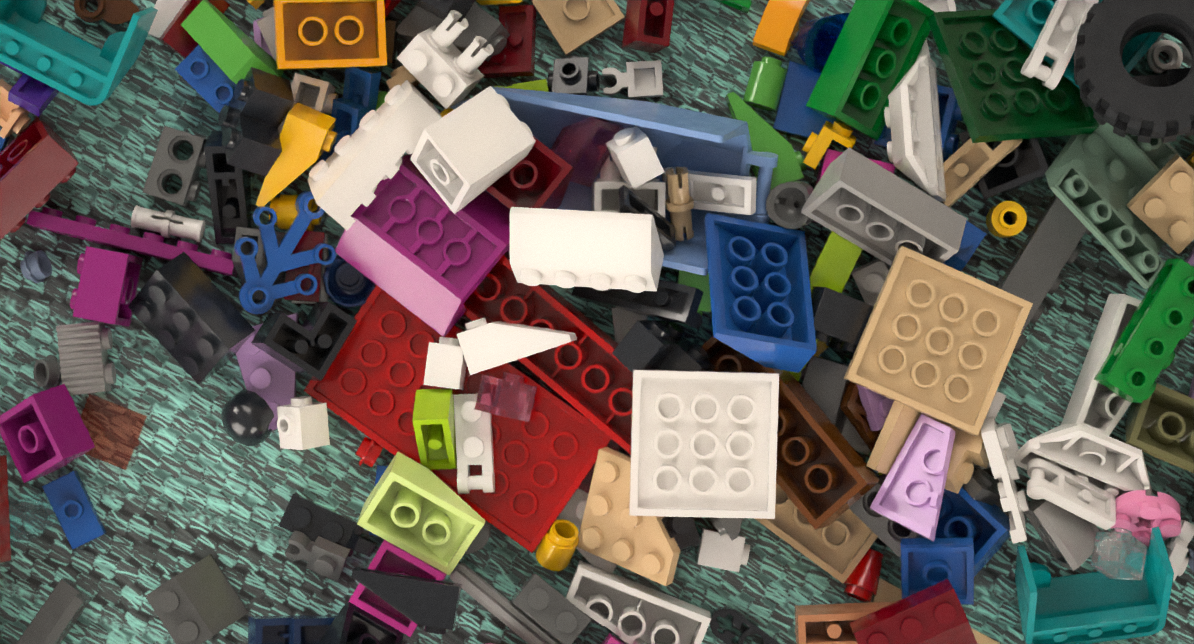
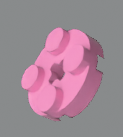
[1111,490,1181,549]

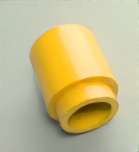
[269,194,322,231]
[986,201,1027,238]
[535,519,579,571]

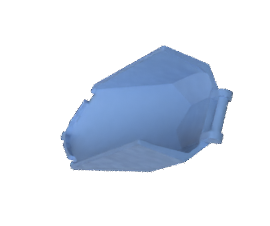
[439,86,778,275]

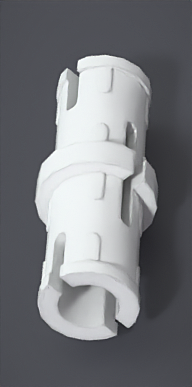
[131,205,205,242]

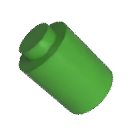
[743,56,787,112]

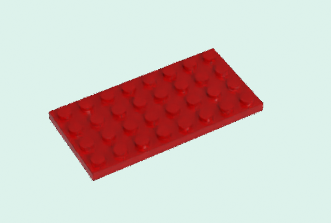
[303,285,612,553]

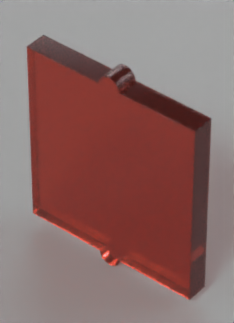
[81,394,147,470]

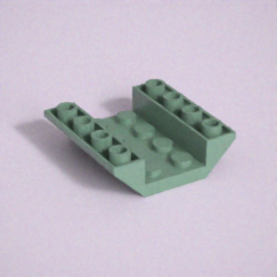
[1045,121,1191,289]

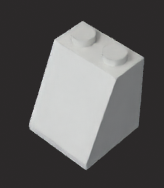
[410,86,536,214]

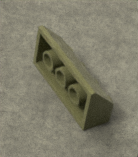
[1125,383,1194,473]

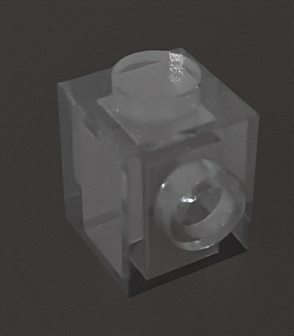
[1091,528,1148,580]

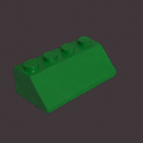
[806,0,934,141]

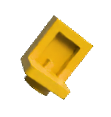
[802,120,857,169]

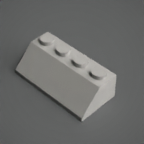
[801,147,967,266]

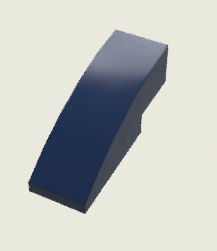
[248,615,336,644]

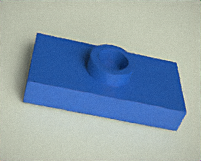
[42,471,106,549]

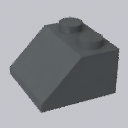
[145,554,249,644]

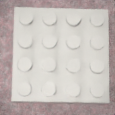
[629,370,779,519]

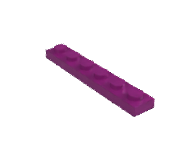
[26,207,238,278]

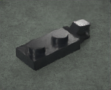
[278,493,377,557]

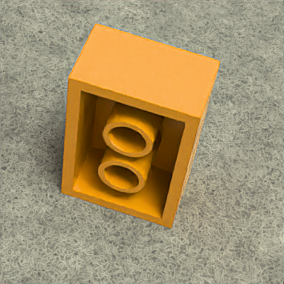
[273,0,387,70]

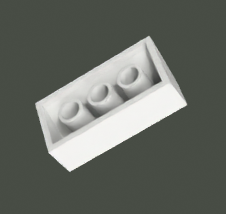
[510,207,664,293]

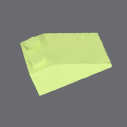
[357,452,485,576]

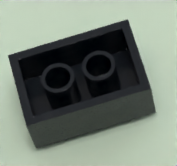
[128,252,255,385]

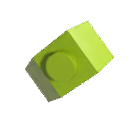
[412,388,457,470]

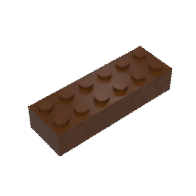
[701,336,880,530]

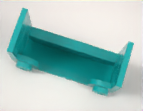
[0,0,158,106]
[1015,527,1174,644]

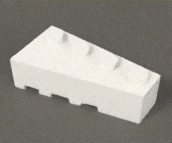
[307,80,442,231]
[1061,294,1141,436]
[566,560,711,644]

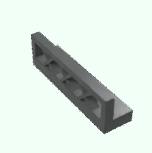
[16,578,92,644]

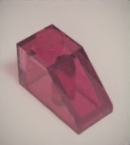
[550,117,625,187]

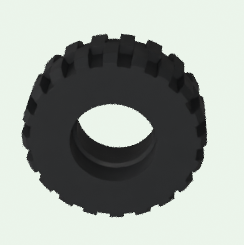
[1074,0,1194,143]

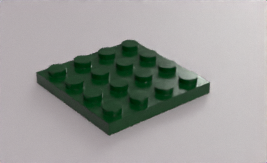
[928,9,1099,143]

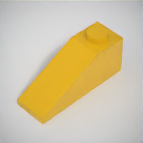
[256,102,337,207]

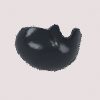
[221,389,274,446]

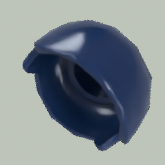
[323,255,376,308]

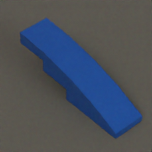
[317,67,381,163]

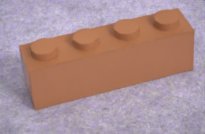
[795,601,897,644]

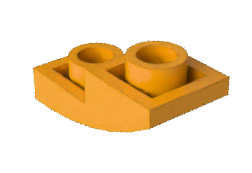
[753,0,810,57]

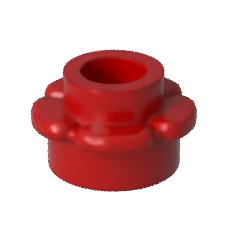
[355,437,383,468]

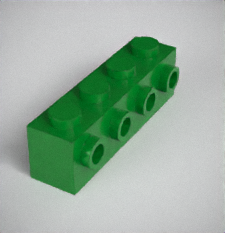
[1094,258,1194,403]

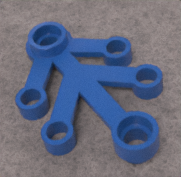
[234,190,336,314]

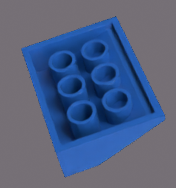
[704,213,817,373]

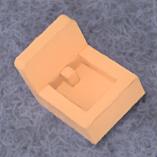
[0,79,31,139]

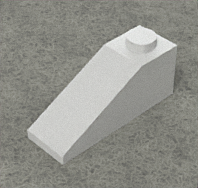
[457,317,577,375]

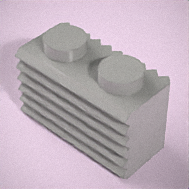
[56,321,116,396]

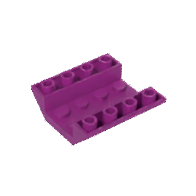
[335,154,510,337]

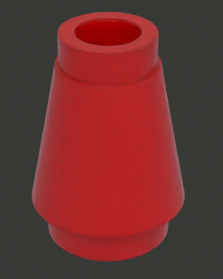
[844,549,884,602]

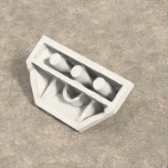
[884,55,946,202]
[1010,424,1152,498]

